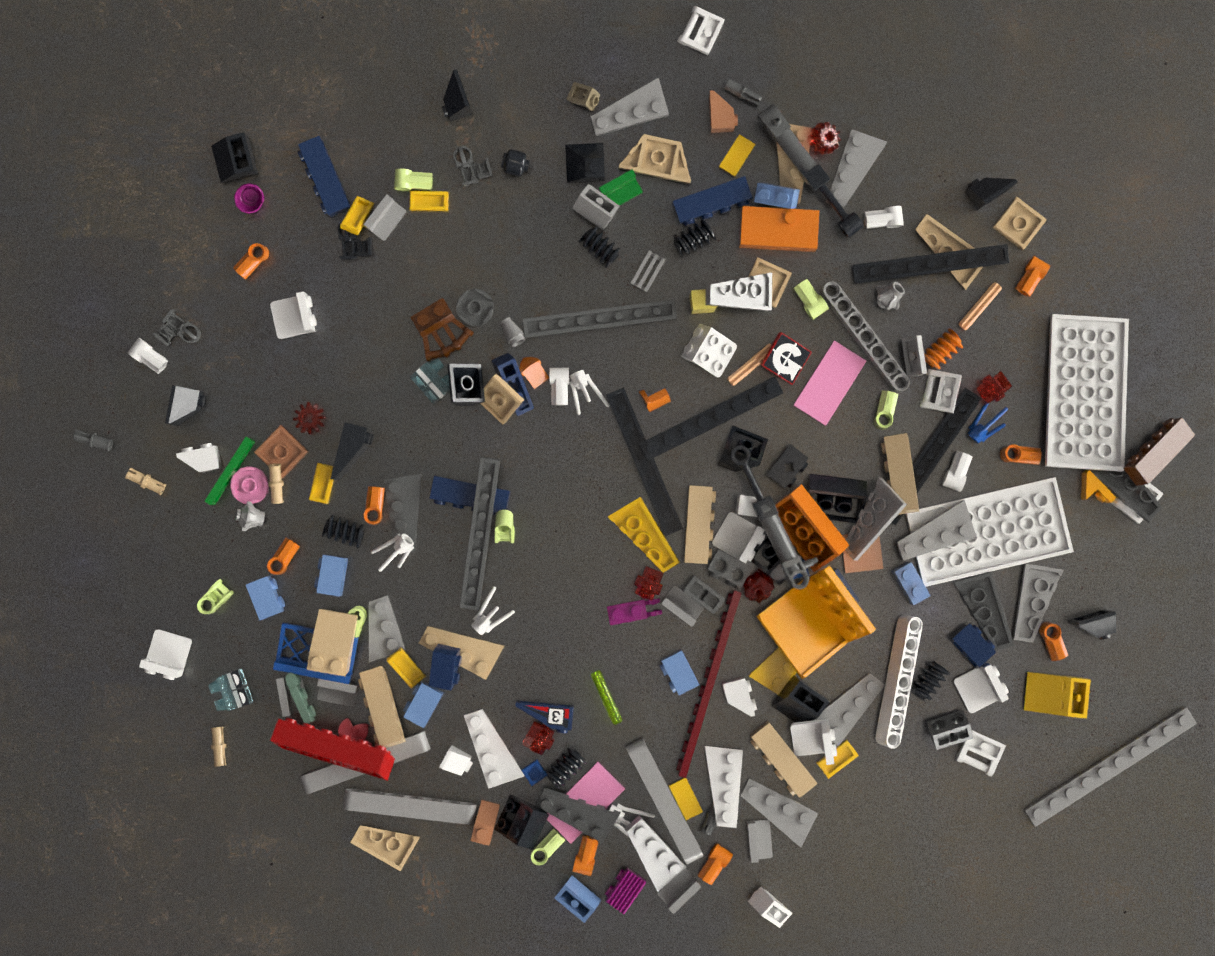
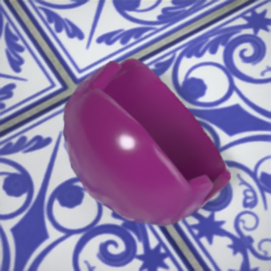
[234,183,264,214]

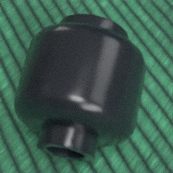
[501,149,530,177]

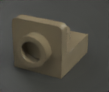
[567,82,600,112]

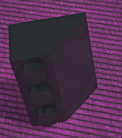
[806,474,867,523]

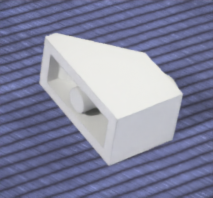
[735,495,757,517]
[439,745,473,776]
[748,887,792,928]

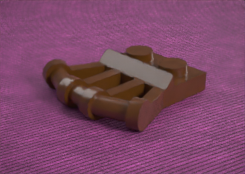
[410,298,474,362]

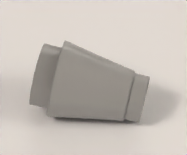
[500,317,525,347]

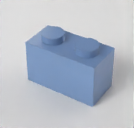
[754,183,800,209]
[314,554,348,597]
[891,562,931,605]
[246,576,285,620]
[659,649,699,695]
[403,682,444,728]
[555,876,601,923]

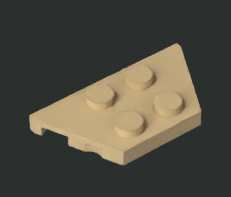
[619,134,691,184]

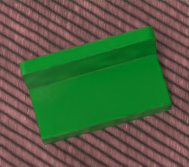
[599,169,643,206]

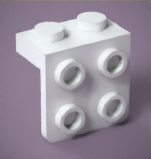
[270,291,317,339]
[681,324,737,377]
[712,512,766,563]
[139,629,192,680]
[954,663,1009,713]
[790,719,837,765]

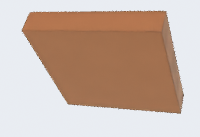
[254,425,309,479]
[842,534,883,573]

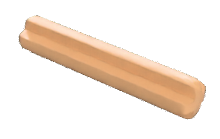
[959,282,1002,330]
[728,343,772,386]

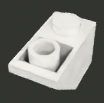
[176,443,223,473]
[722,677,757,717]

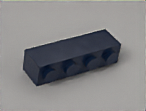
[297,136,351,218]
[672,176,753,227]
[430,476,511,516]

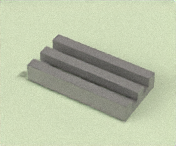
[630,250,666,293]

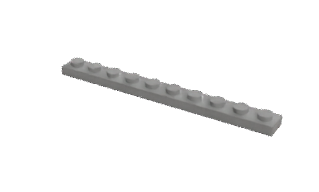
[1023,706,1197,827]

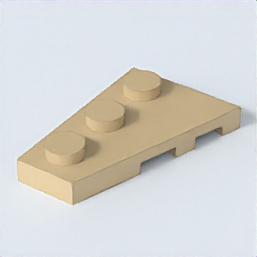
[350,825,420,871]

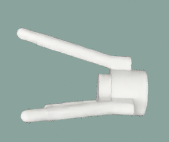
[569,370,610,415]
[371,534,414,572]
[471,586,515,635]
[609,803,655,837]

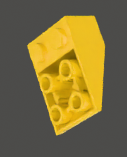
[1023,672,1091,718]

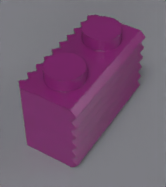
[604,867,646,914]

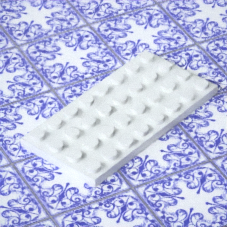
[1045,314,1129,472]
[905,477,1074,587]

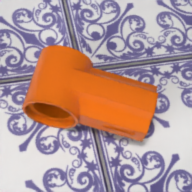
[233,243,269,279]
[1015,256,1050,297]
[1000,444,1042,465]
[363,486,385,525]
[267,538,300,575]
[1039,622,1068,661]
[572,835,598,876]
[698,843,733,885]

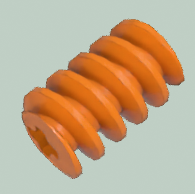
[924,328,963,369]

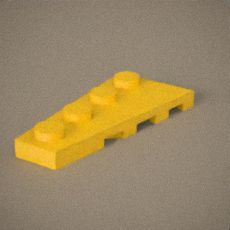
[608,497,680,573]
[748,647,797,695]

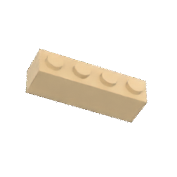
[881,433,920,515]
[684,485,716,564]
[358,666,406,748]
[750,721,818,798]

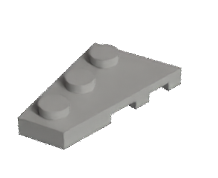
[369,595,406,662]

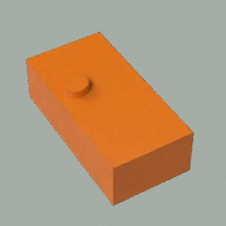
[739,206,819,252]
[775,484,849,572]

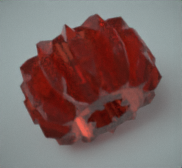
[808,122,842,155]
[293,402,326,435]

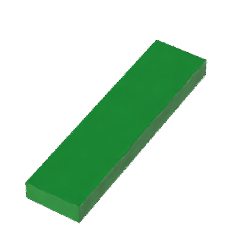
[204,437,255,505]

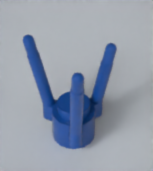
[968,401,1008,444]

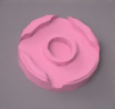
[230,466,269,504]

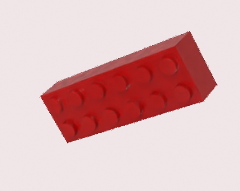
[270,718,395,781]

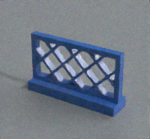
[273,622,359,684]

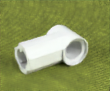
[864,206,904,229]
[127,337,168,374]
[549,367,569,405]
[942,451,972,492]

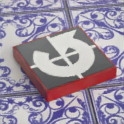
[760,332,812,385]

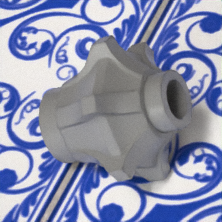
[876,282,905,310]
[235,501,265,531]

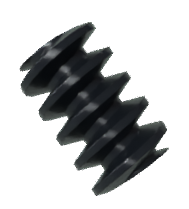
[673,220,716,258]
[578,226,620,268]
[322,515,365,549]
[910,660,950,702]
[545,748,588,790]

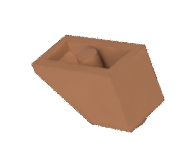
[709,90,738,133]
[471,800,500,846]

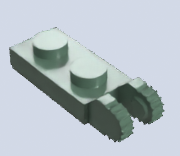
[285,672,316,724]

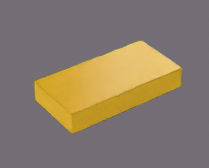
[719,134,755,177]
[410,191,449,212]
[340,196,374,236]
[309,463,334,504]
[386,647,426,689]
[816,739,859,779]
[669,778,703,820]

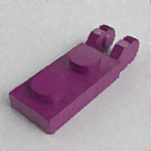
[607,598,663,625]

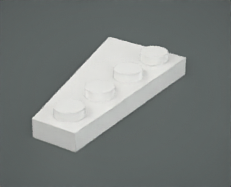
[464,709,525,789]
[704,746,743,828]

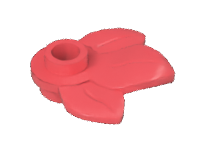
[338,718,372,746]

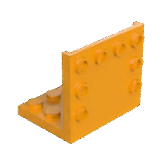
[756,566,876,679]

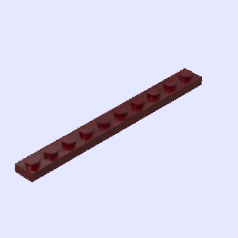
[676,590,742,778]

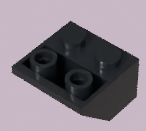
[211,132,258,183]
[771,675,830,722]
[494,794,549,850]

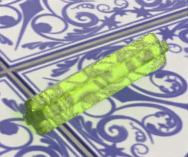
[591,670,622,725]

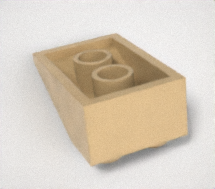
[307,609,358,676]

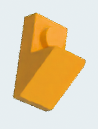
[1081,470,1116,503]

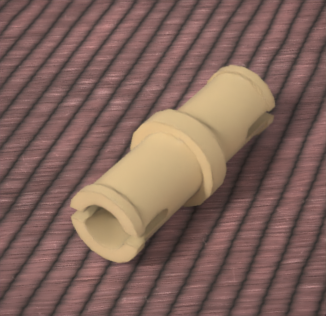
[268,464,284,504]
[125,468,166,495]
[211,727,227,767]

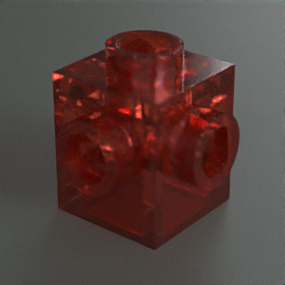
[976,371,1012,404]
[634,566,664,601]
[743,569,775,604]
[522,721,555,755]

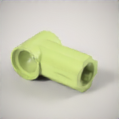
[394,169,433,191]
[793,279,829,320]
[874,390,898,430]
[531,828,565,866]

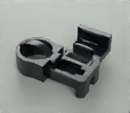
[337,221,372,260]

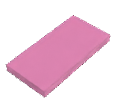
[793,341,866,426]
[547,762,625,844]

